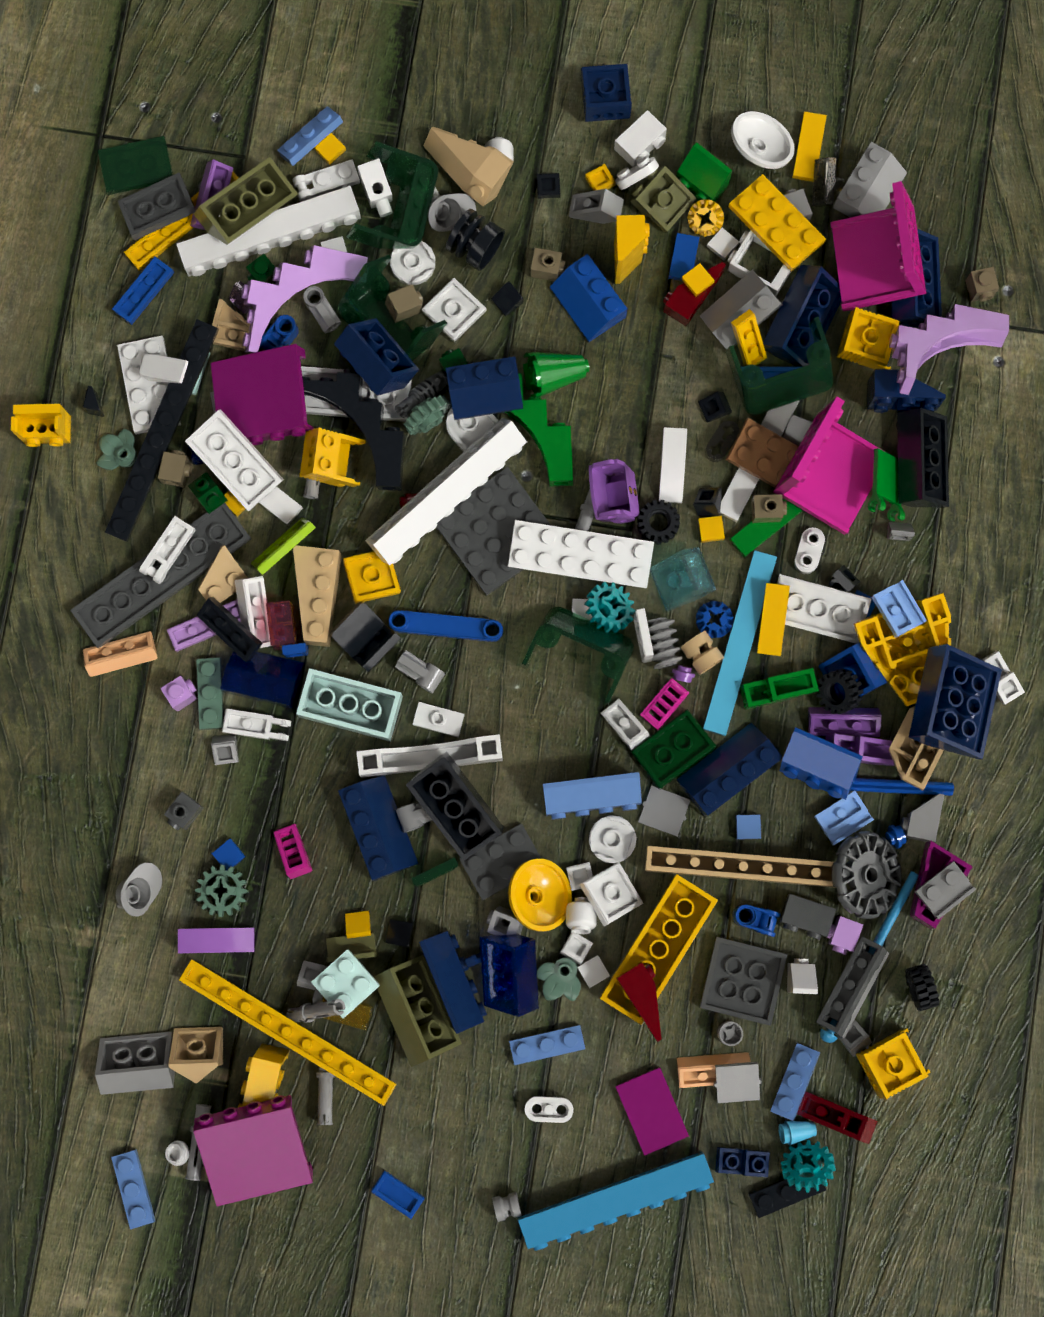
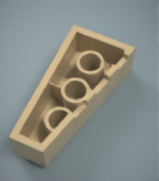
[293,545,342,647]

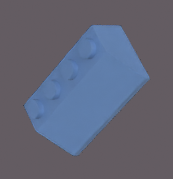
[543,772,642,820]

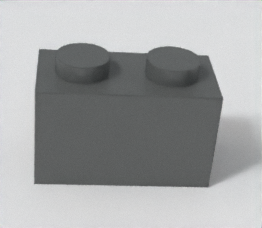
[779,894,836,940]

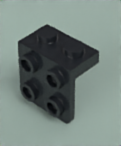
[330,601,401,672]

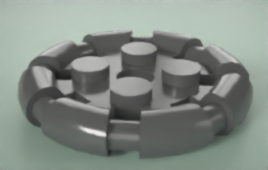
[832,831,902,919]

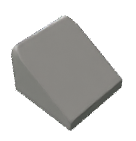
[783,415,812,446]
[887,522,915,541]
[211,734,239,765]
[836,1019,872,1057]

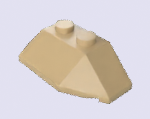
[888,706,944,791]

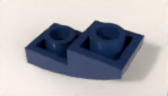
[715,1147,770,1177]

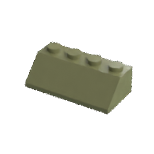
[194,157,298,245]
[374,955,462,1067]

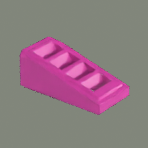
[640,678,689,730]
[273,824,313,879]

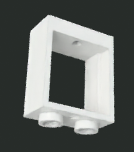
[727,230,791,296]

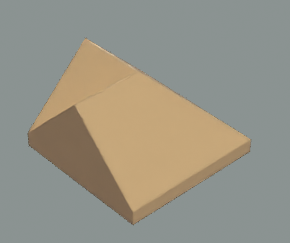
[168,1027,223,1084]

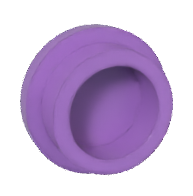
[672,665,695,683]

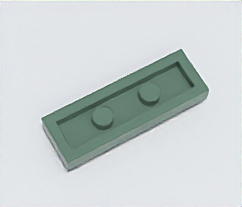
[196,658,224,730]

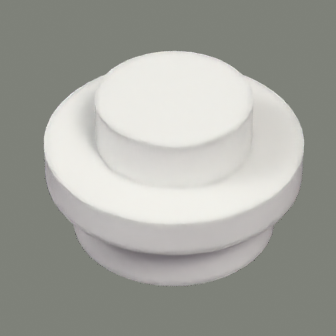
[165,1141,189,1166]

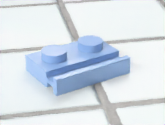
[871,580,927,638]
[814,791,874,846]

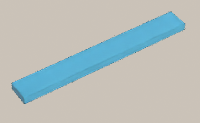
[703,550,777,736]

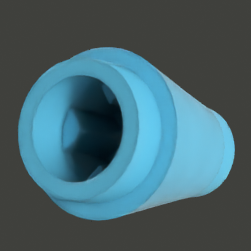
[779,1121,817,1146]

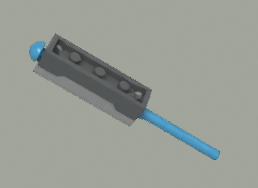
[816,871,919,1043]

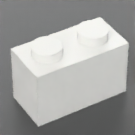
[614,110,667,167]

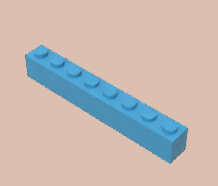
[518,1151,714,1251]

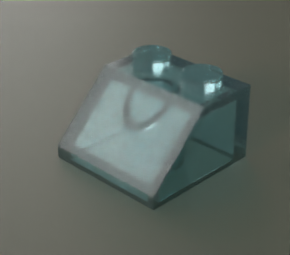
[650,547,717,611]

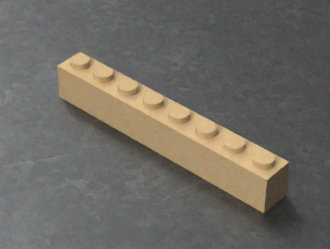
[644,846,836,888]

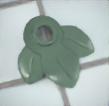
[96,429,137,470]
[535,957,581,1001]

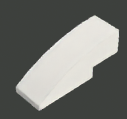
[659,427,687,503]

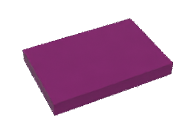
[615,1067,689,1156]

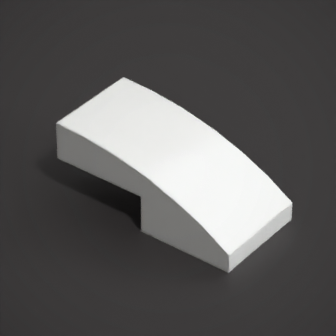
[982,651,1025,705]

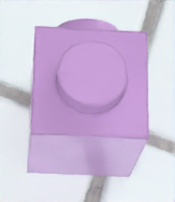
[160,676,198,711]
[827,916,863,955]

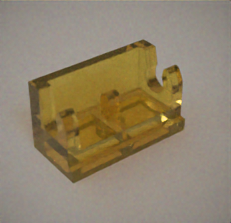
[323,998,373,1031]

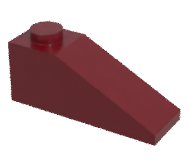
[663,262,726,326]
[616,962,662,1042]
[797,1092,878,1144]

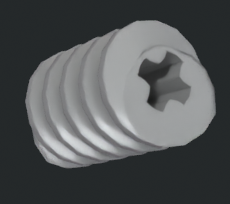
[647,618,683,669]

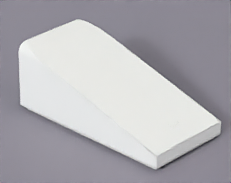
[139,354,188,384]
[601,698,650,751]

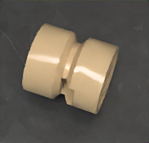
[681,631,724,675]

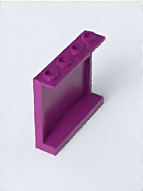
[211,344,314,445]
[193,1095,313,1206]

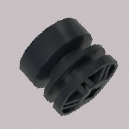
[446,209,505,271]

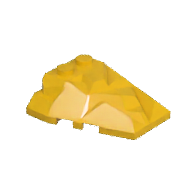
[854,593,951,706]

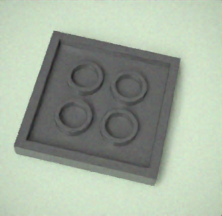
[699,937,787,1026]

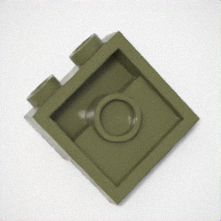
[630,166,697,233]

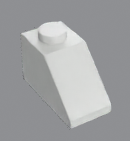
[787,958,818,994]

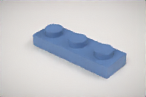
[277,106,343,166]
[509,1025,585,1065]
[770,1043,820,1121]
[111,1149,155,1229]

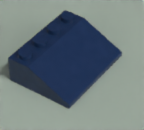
[909,644,1002,760]

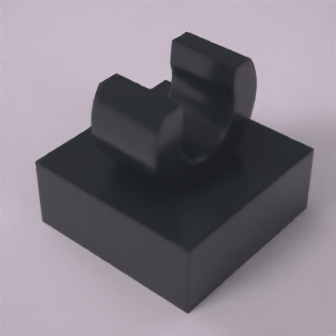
[829,565,860,592]

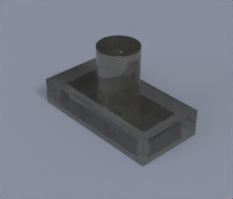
[812,157,845,207]

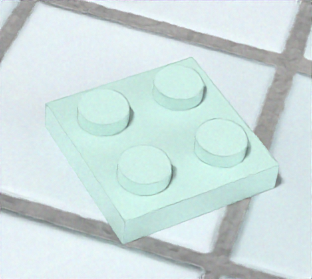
[311,949,380,1019]

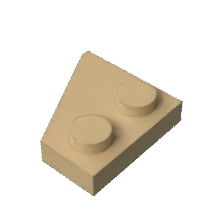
[212,299,250,351]
[198,544,248,603]

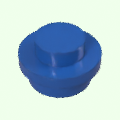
[885,825,906,849]

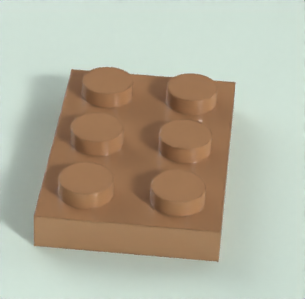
[725,418,799,488]

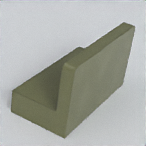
[326,933,377,963]

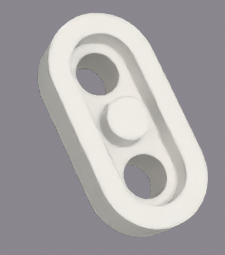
[615,156,659,190]
[794,528,825,574]
[525,1096,573,1123]

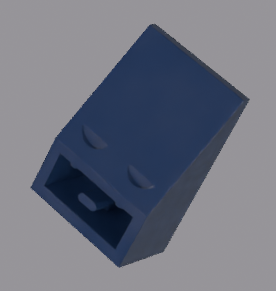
[867,369,946,413]

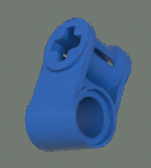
[259,315,299,350]
[732,905,781,937]

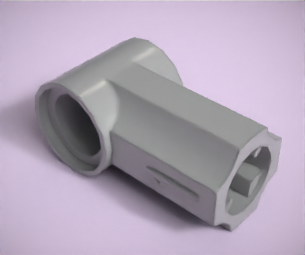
[303,286,342,334]
[395,650,445,694]
[396,803,433,833]

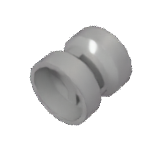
[717,1021,743,1046]
[492,1192,522,1222]

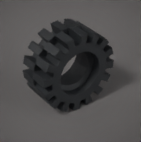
[637,500,680,545]
[816,669,863,714]
[905,964,940,1012]

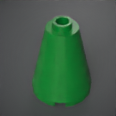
[523,352,589,398]

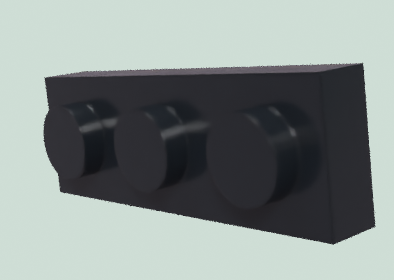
[197,597,263,662]
[748,1179,826,1218]

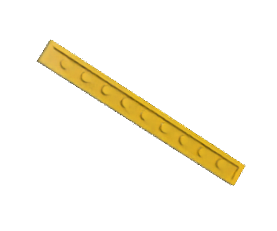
[179,959,397,1106]

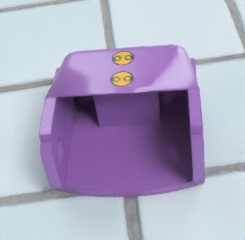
[589,459,640,523]

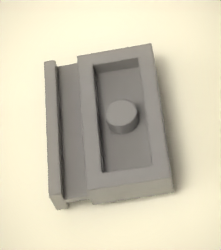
[914,861,976,920]

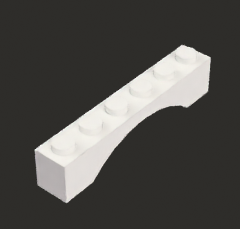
[357,734,503,778]

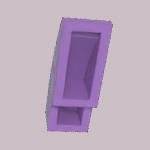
[826,734,895,766]
[178,928,255,953]

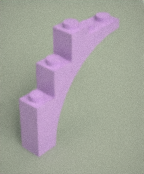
[241,245,368,353]
[889,304,1009,395]

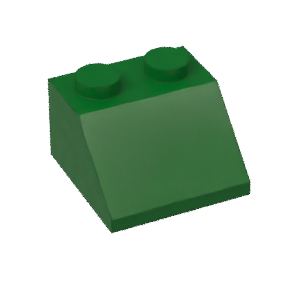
[676,142,732,202]

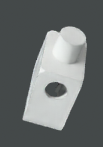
[358,158,393,217]

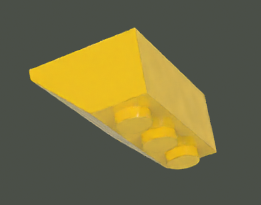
[614,215,650,284]

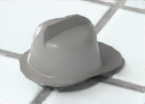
[424,193,476,232]
[116,863,162,917]

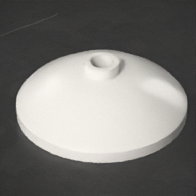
[731,111,794,169]

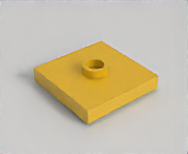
[343,551,401,604]

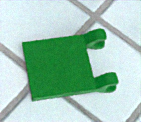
[867,448,905,522]

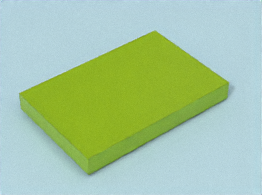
[251,518,316,575]

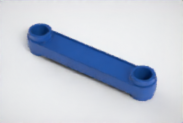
[388,610,503,642]

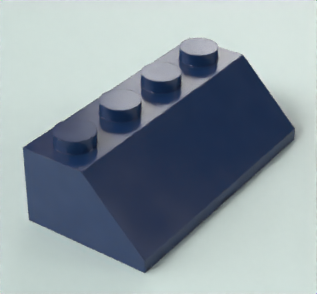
[891,229,942,327]
[763,265,841,369]
[676,723,783,818]
[338,775,419,881]
[419,931,487,1034]

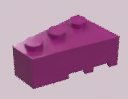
[909,841,973,929]

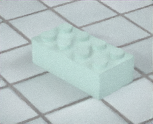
[296,668,403,741]

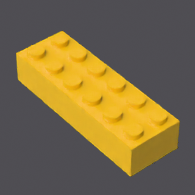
[599,874,718,1025]

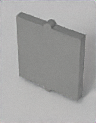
[638,785,690,837]
[714,1062,762,1103]

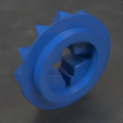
[696,601,734,638]

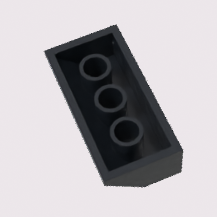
[896,407,949,508]
[406,751,504,861]

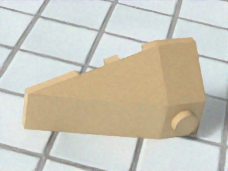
[423,127,514,206]

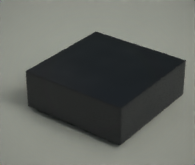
[537,173,560,199]

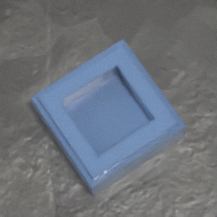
[736,815,761,840]

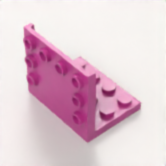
[830,181,926,311]
[773,396,885,535]

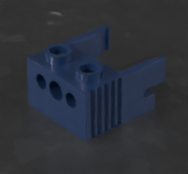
[580,64,632,122]

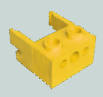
[837,307,900,369]
[11,404,71,447]
[299,427,366,487]
[856,1028,931,1099]

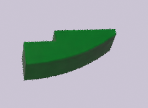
[740,668,819,710]

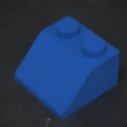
[819,643,888,700]

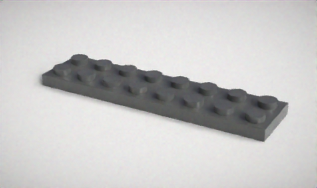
[70,503,251,649]

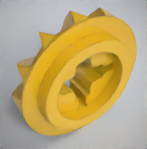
[687,199,724,237]

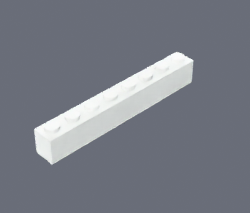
[177,186,361,276]
[365,418,527,565]

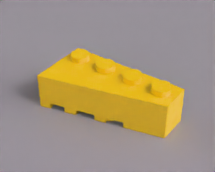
[238,1043,290,1108]

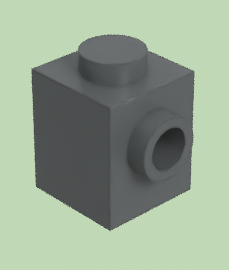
[164,792,204,830]

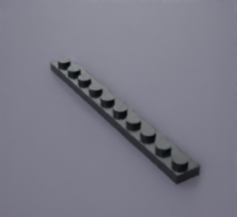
[105,319,219,542]

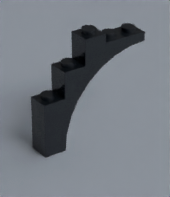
[302,369,405,491]

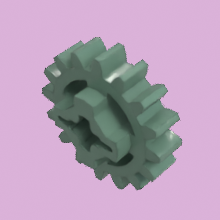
[404,395,451,435]
[195,865,249,917]

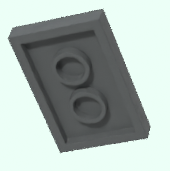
[118,173,196,241]
[459,824,541,901]

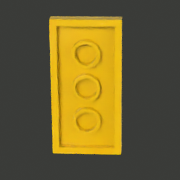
[728,174,826,272]

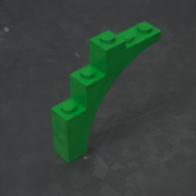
[504,373,573,486]

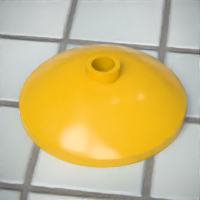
[508,859,572,932]

